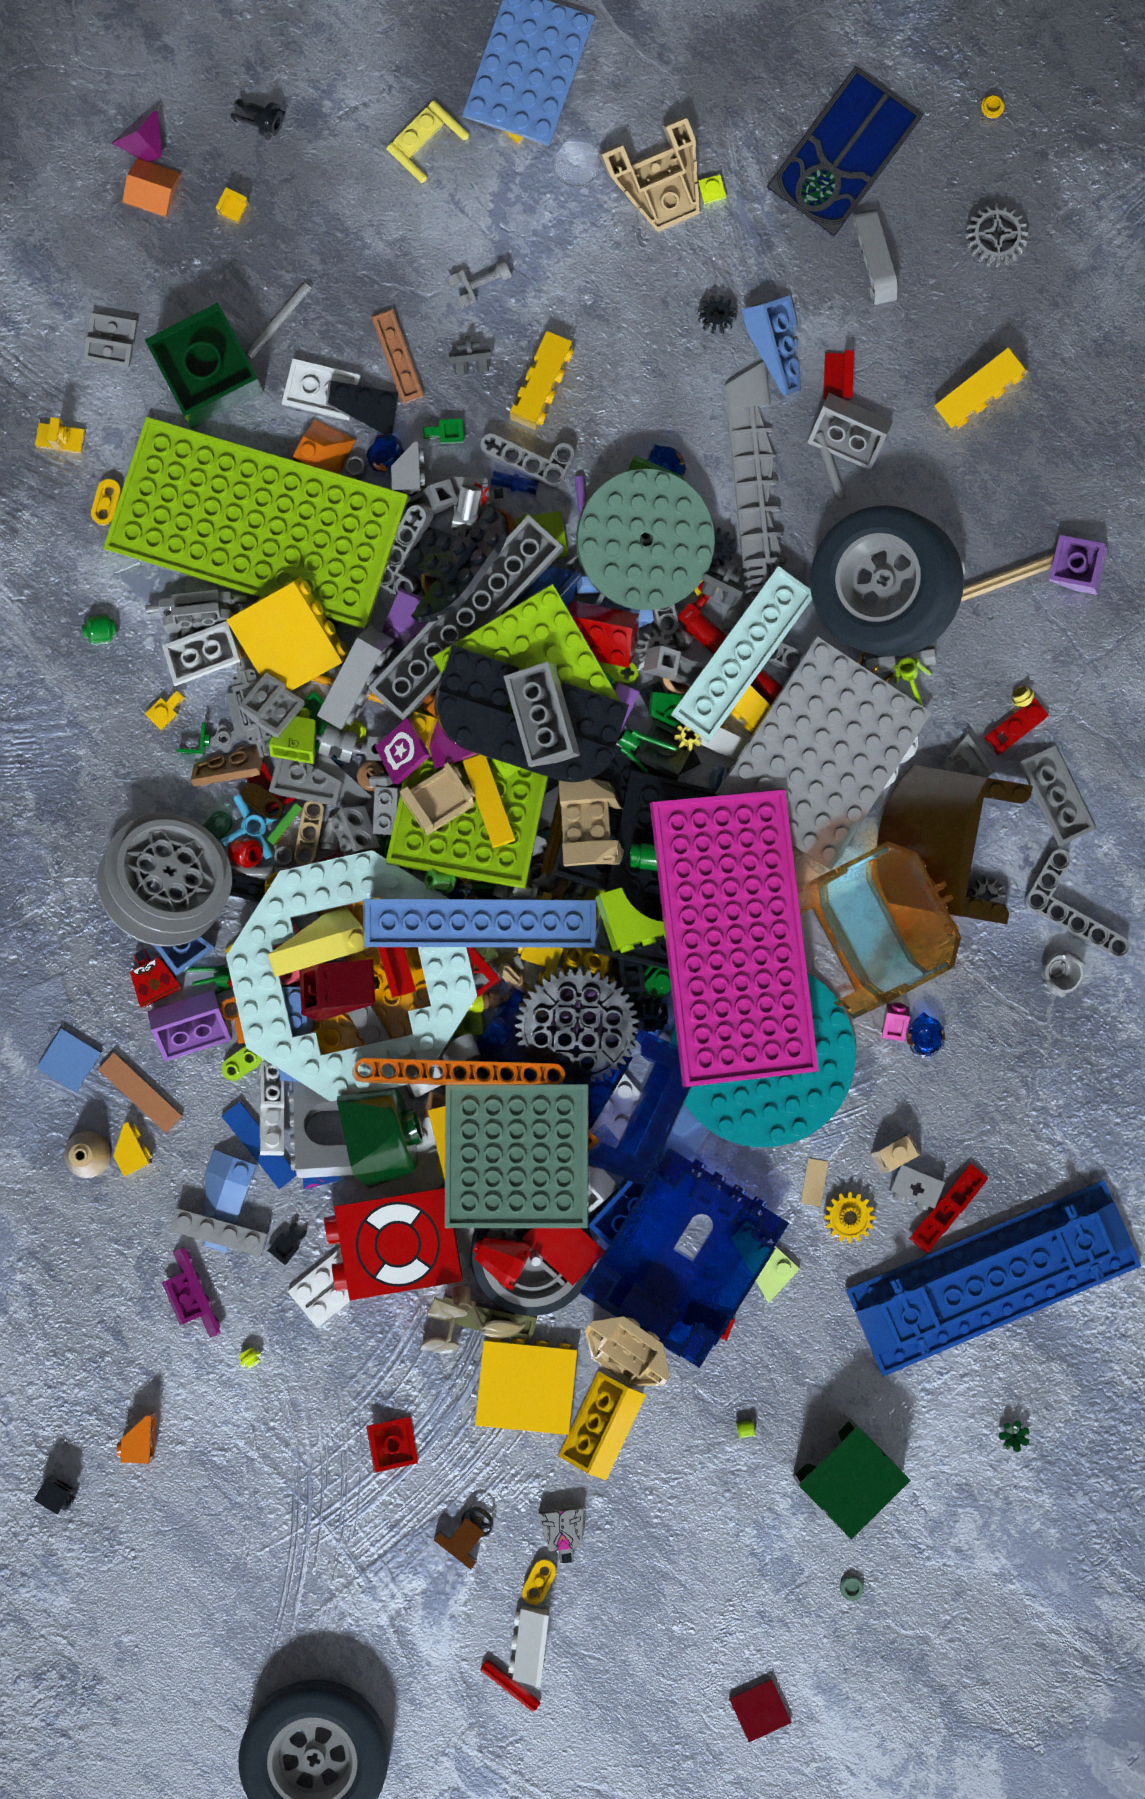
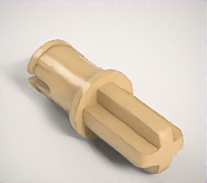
[497,964,531,1000]

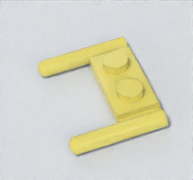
[386,100,469,183]

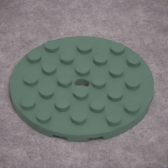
[576,469,715,610]

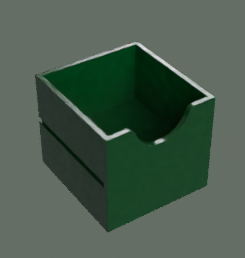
[145,302,264,429]
[793,1419,911,1540]

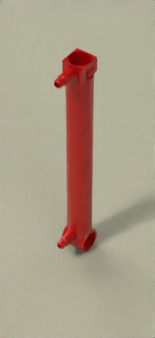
[677,594,783,705]

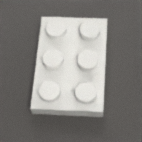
[282,359,361,421]

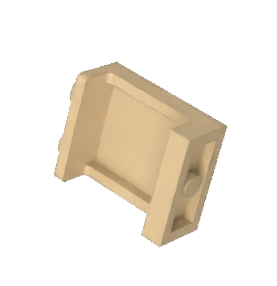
[399,762,475,836]

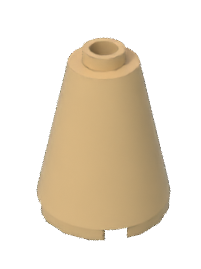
[64,1131,111,1178]

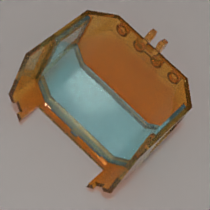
[797,842,961,1019]

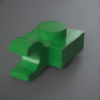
[423,419,464,444]

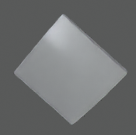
[83,312,138,367]
[239,672,304,739]

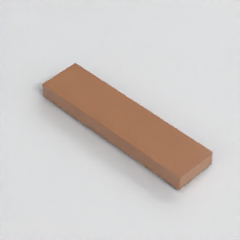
[371,309,424,404]
[98,1052,182,1133]

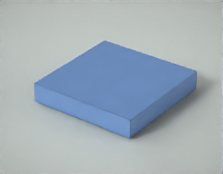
[37,1028,101,1093]

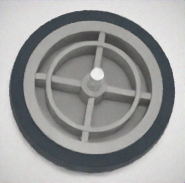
[470,1227,593,1316]

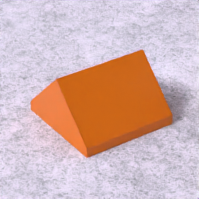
[122,158,181,217]

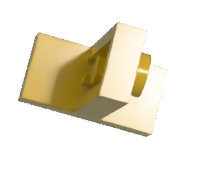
[35,417,86,454]

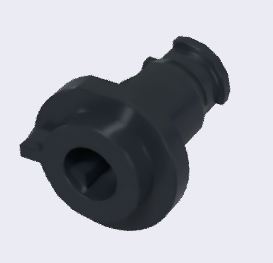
[231,99,286,140]

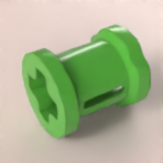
[425,869,456,893]

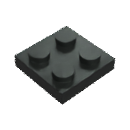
[635,719,695,779]

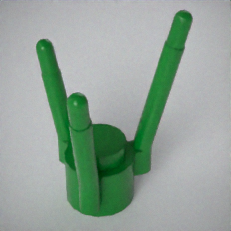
[617,727,677,774]
[185,964,231,995]

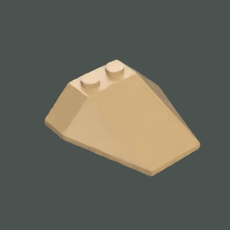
[585,1316,670,1386]

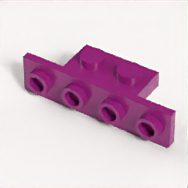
[162,1247,221,1338]

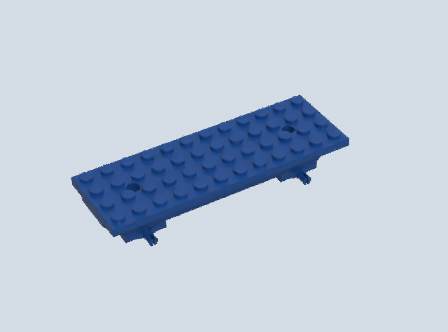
[845,1179,1141,1377]

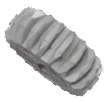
[965,204,1029,267]

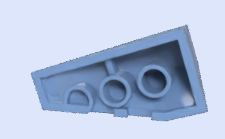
[742,295,801,396]
[648,1104,710,1169]
[204,1149,258,1253]

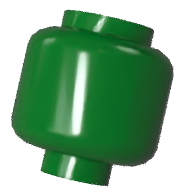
[82,614,116,645]

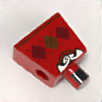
[130,949,183,1008]

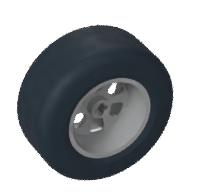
[810,505,964,657]
[238,1680,389,1799]

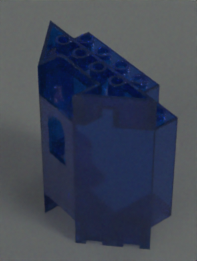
[579,1148,789,1368]

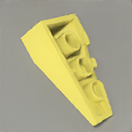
[268,907,369,977]

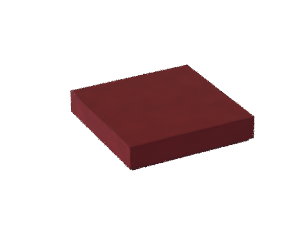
[729,1678,792,1742]

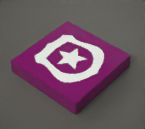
[375,718,430,784]

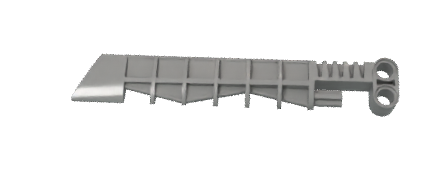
[725,362,786,605]

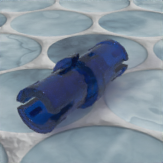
[491,470,539,496]

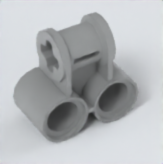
[492,882,541,900]

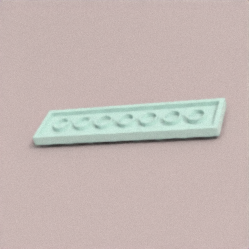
[671,566,812,742]

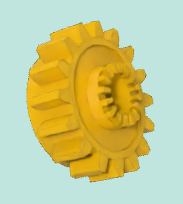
[823,1192,876,1243]

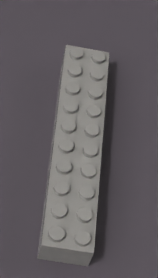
[369,515,563,721]

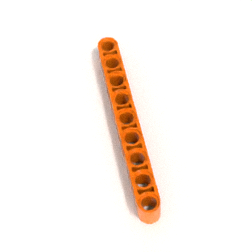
[352,1058,565,1085]

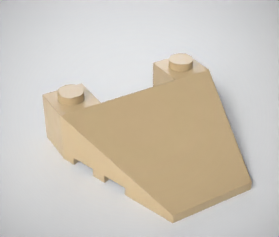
[598,116,700,232]

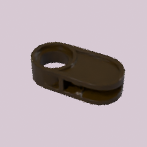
[241,783,284,820]

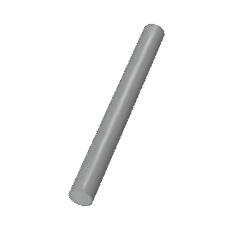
[245,282,311,359]

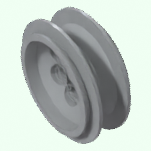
[97,813,232,946]

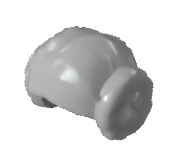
[1041,950,1086,997]

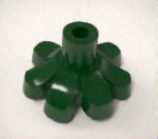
[999,1421,1030,1452]

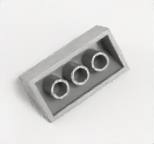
[504,662,580,767]

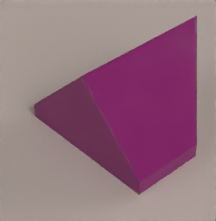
[112,111,162,162]

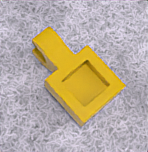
[145,691,185,731]

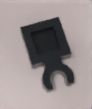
[267,1222,307,1266]

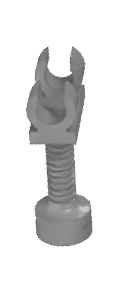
[447,260,512,309]

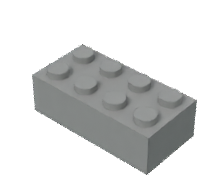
[317,626,394,729]

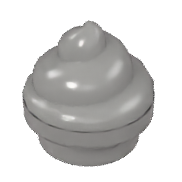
[669,628,693,652]

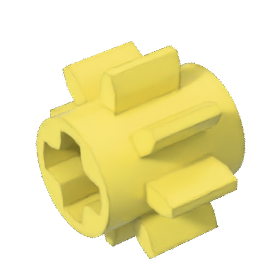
[674,726,701,751]

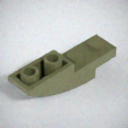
[443,1296,537,1340]

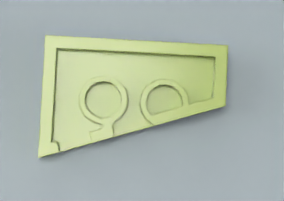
[732,1221,800,1303]

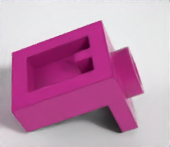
[882,1002,910,1042]

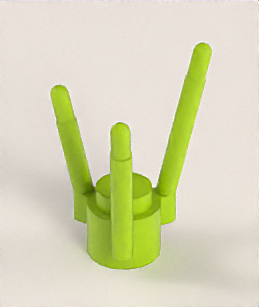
[894,658,932,706]

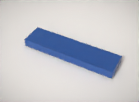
[221,1102,297,1189]

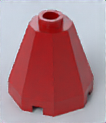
[473,1236,533,1290]

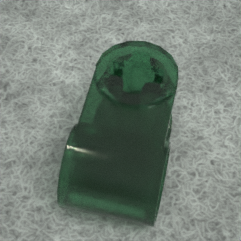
[202,811,233,843]

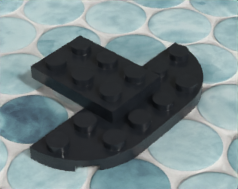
[403,504,508,623]

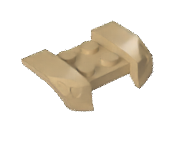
[559,779,624,866]

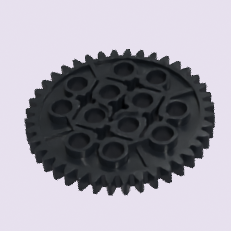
[515,966,639,1085]

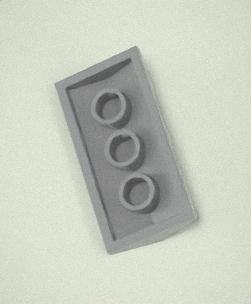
[1019,745,1096,847]

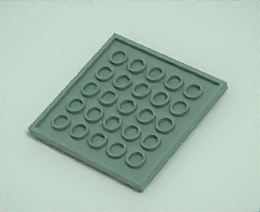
[445,1084,588,1228]

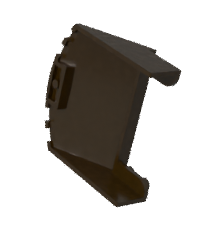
[877,765,1033,925]

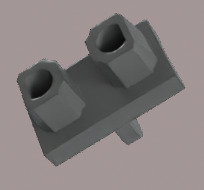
[449,336,491,376]
[702,565,746,607]

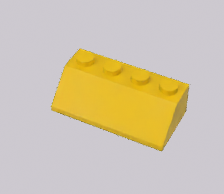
[558,1371,646,1480]

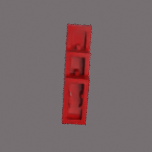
[908,1164,989,1254]

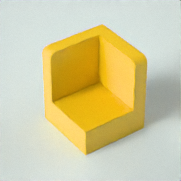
[216,187,249,224]

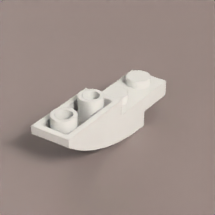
[259,1062,284,1155]

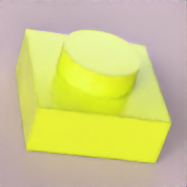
[698,175,726,205]

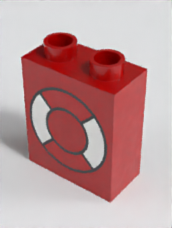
[324,1187,463,1301]

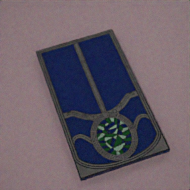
[767,67,923,237]

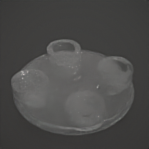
[554,142,600,187]

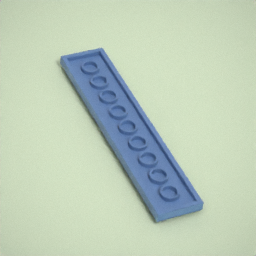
[363,899,596,948]

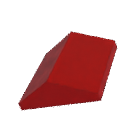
[366,1417,418,1473]

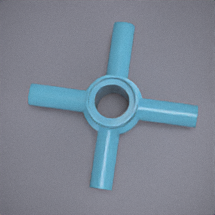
[220,794,286,860]

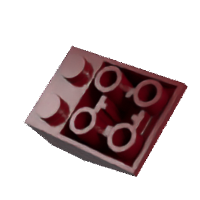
[299,959,375,1022]

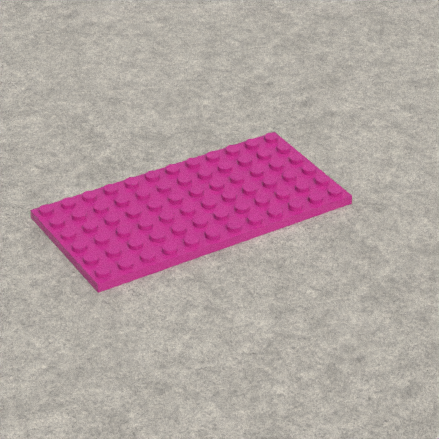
[650,790,819,1087]

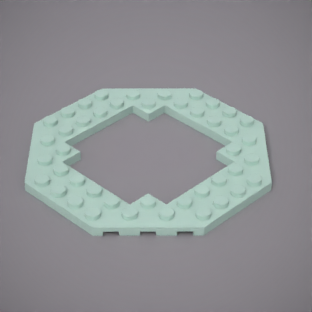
[226,850,477,1102]

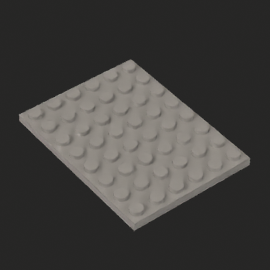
[715,636,932,870]

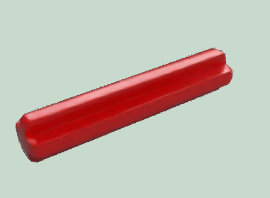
[480,1660,540,1712]

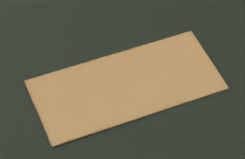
[801,1158,828,1207]

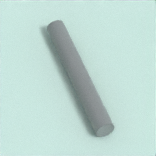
[815,432,846,500]

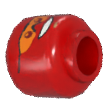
[228,836,263,868]

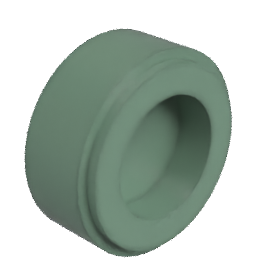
[840,1576,864,1601]

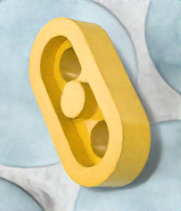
[91,479,121,526]
[522,1559,556,1605]

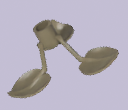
[420,1286,525,1354]

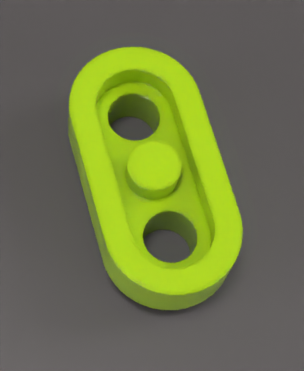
[221,1045,263,1081]

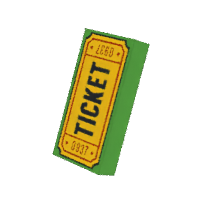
[267,803,303,846]

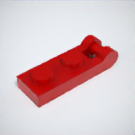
[984,698,1049,756]

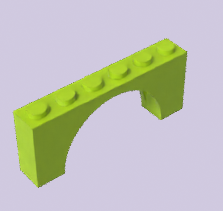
[595,887,665,953]

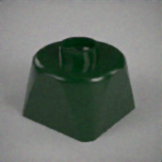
[337,1088,423,1188]

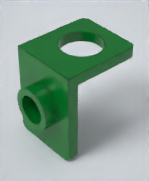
[176,722,211,756]

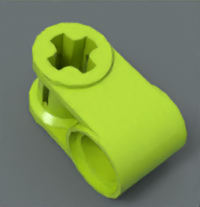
[598,662,639,686]

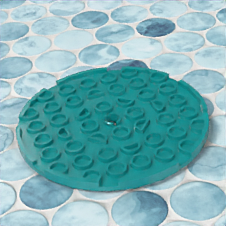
[669,972,856,1148]

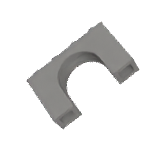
[289,1082,353,1178]

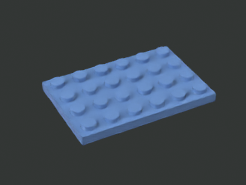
[462,0,595,146]

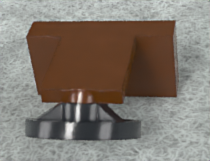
[434,1507,494,1570]

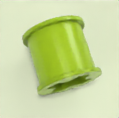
[736,1418,755,1440]

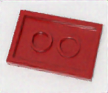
[522,1228,605,1286]

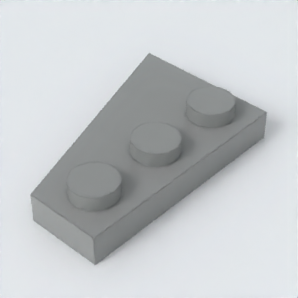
[269,758,343,807]

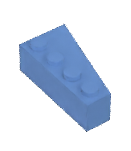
[152,937,214,978]

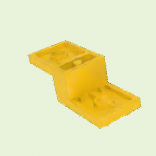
[517,892,563,1016]

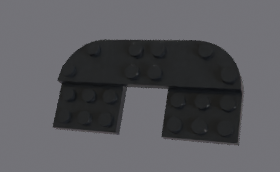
[434,645,629,782]

